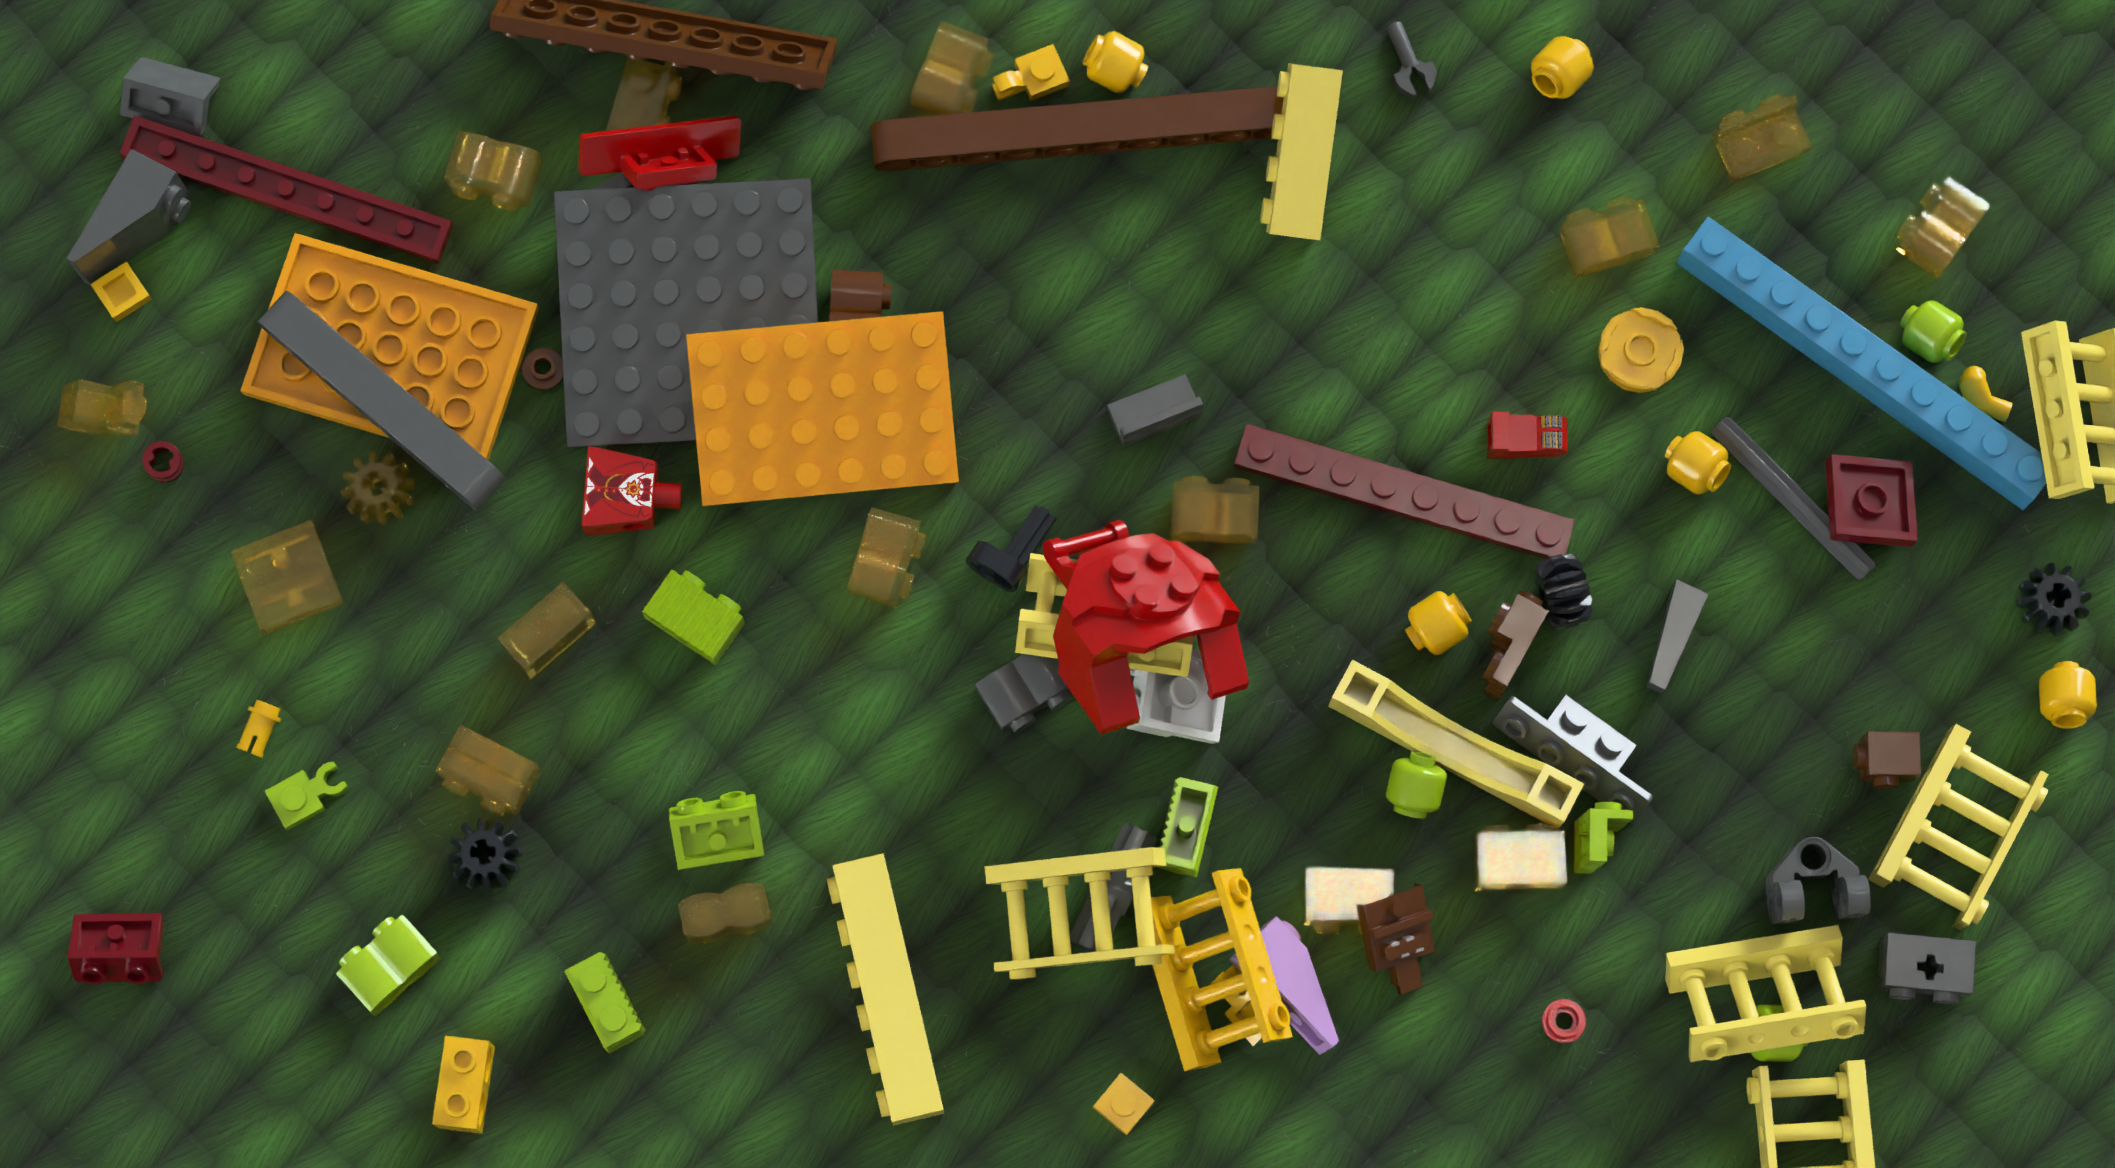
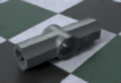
[1070,823,1157,953]

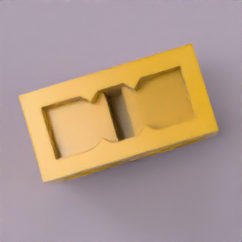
[432,1036,495,1134]

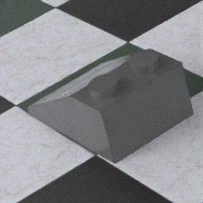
[67,149,191,285]

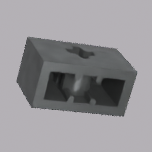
[1877,933,1976,1004]

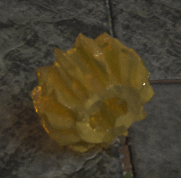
[341,451,415,525]

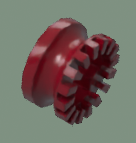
[142,441,184,483]

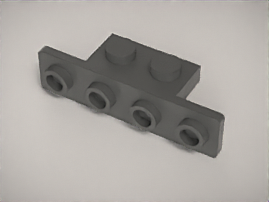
[1493,695,1653,824]

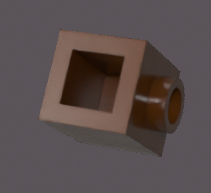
[1853,731,1921,789]

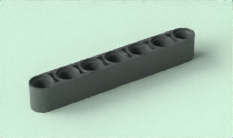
[257,290,506,511]

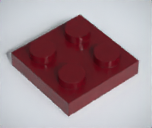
[1825,454,1918,547]

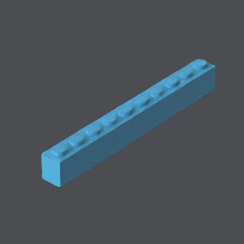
[1676,216,2046,510]

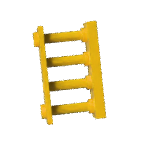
[1151,868,1293,1071]

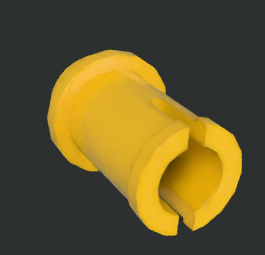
[236,699,282,758]

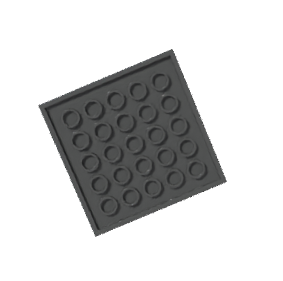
[554,179,818,448]

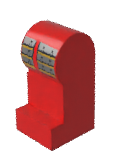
[1487,411,1568,459]

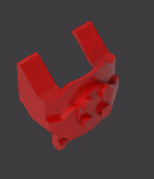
[1043,520,1249,735]

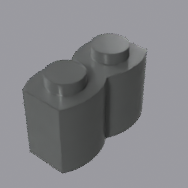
[975,654,1073,733]

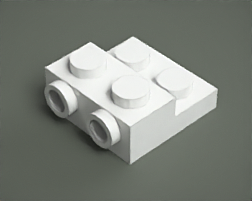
[1127,649,1226,744]

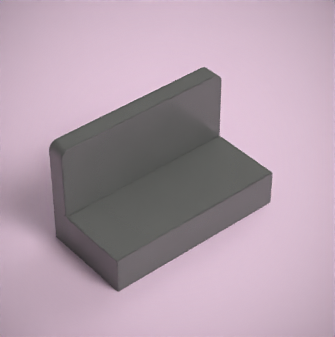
[120,57,220,136]
[1107,374,1203,447]

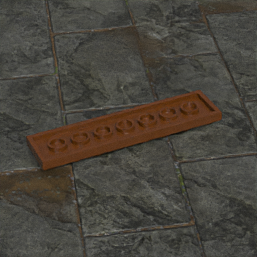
[490,0,838,90]

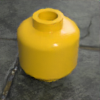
[1083,31,1148,93]
[1531,36,1594,99]
[1665,431,1731,495]
[1405,591,1472,655]
[2039,661,2097,729]

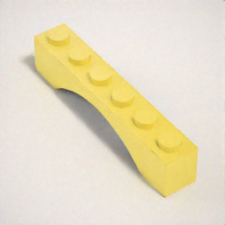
[1328,660,1584,830]

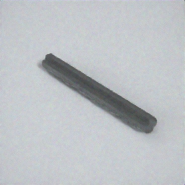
[1711,416,1876,580]

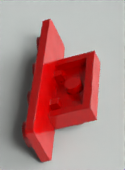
[578,115,741,191]

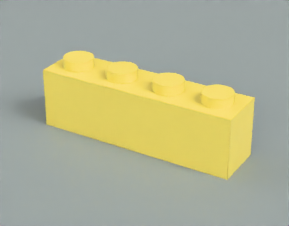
[1260,63,1343,240]

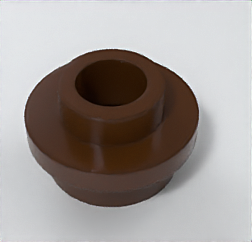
[522,348,563,391]

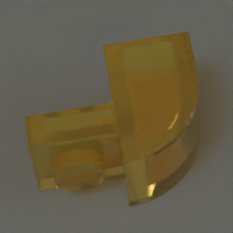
[57,379,147,437]

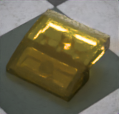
[231,519,344,635]

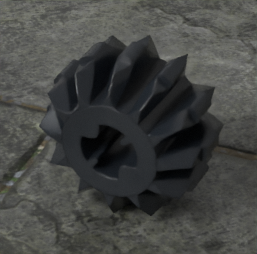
[1535,554,1593,629]
[2016,563,2092,637]
[447,817,523,893]

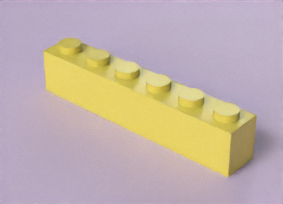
[827,853,944,1126]

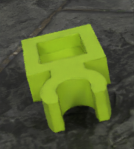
[265,762,349,831]

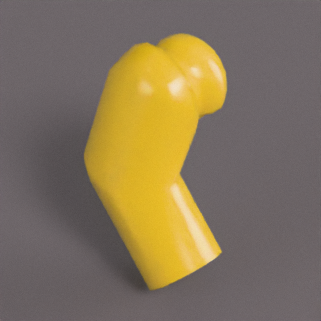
[1959,366,2012,423]

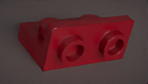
[68,913,164,985]

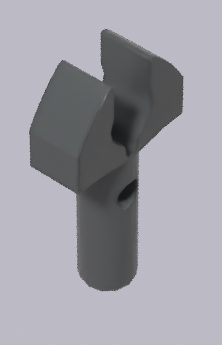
[1387,21,1437,100]

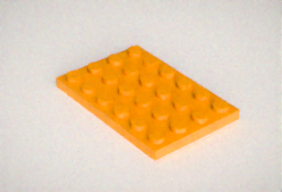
[240,233,539,461]
[686,311,959,506]

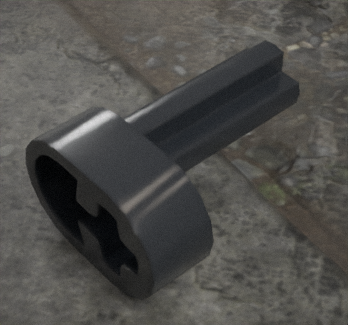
[965,505,1056,592]

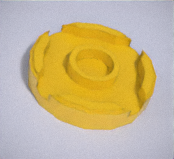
[1597,307,1684,393]

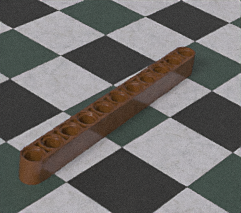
[870,86,1284,171]

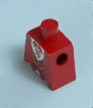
[582,446,682,536]

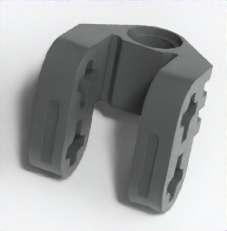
[1765,837,1871,924]

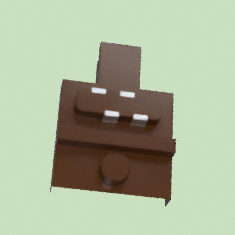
[1356,883,1435,994]

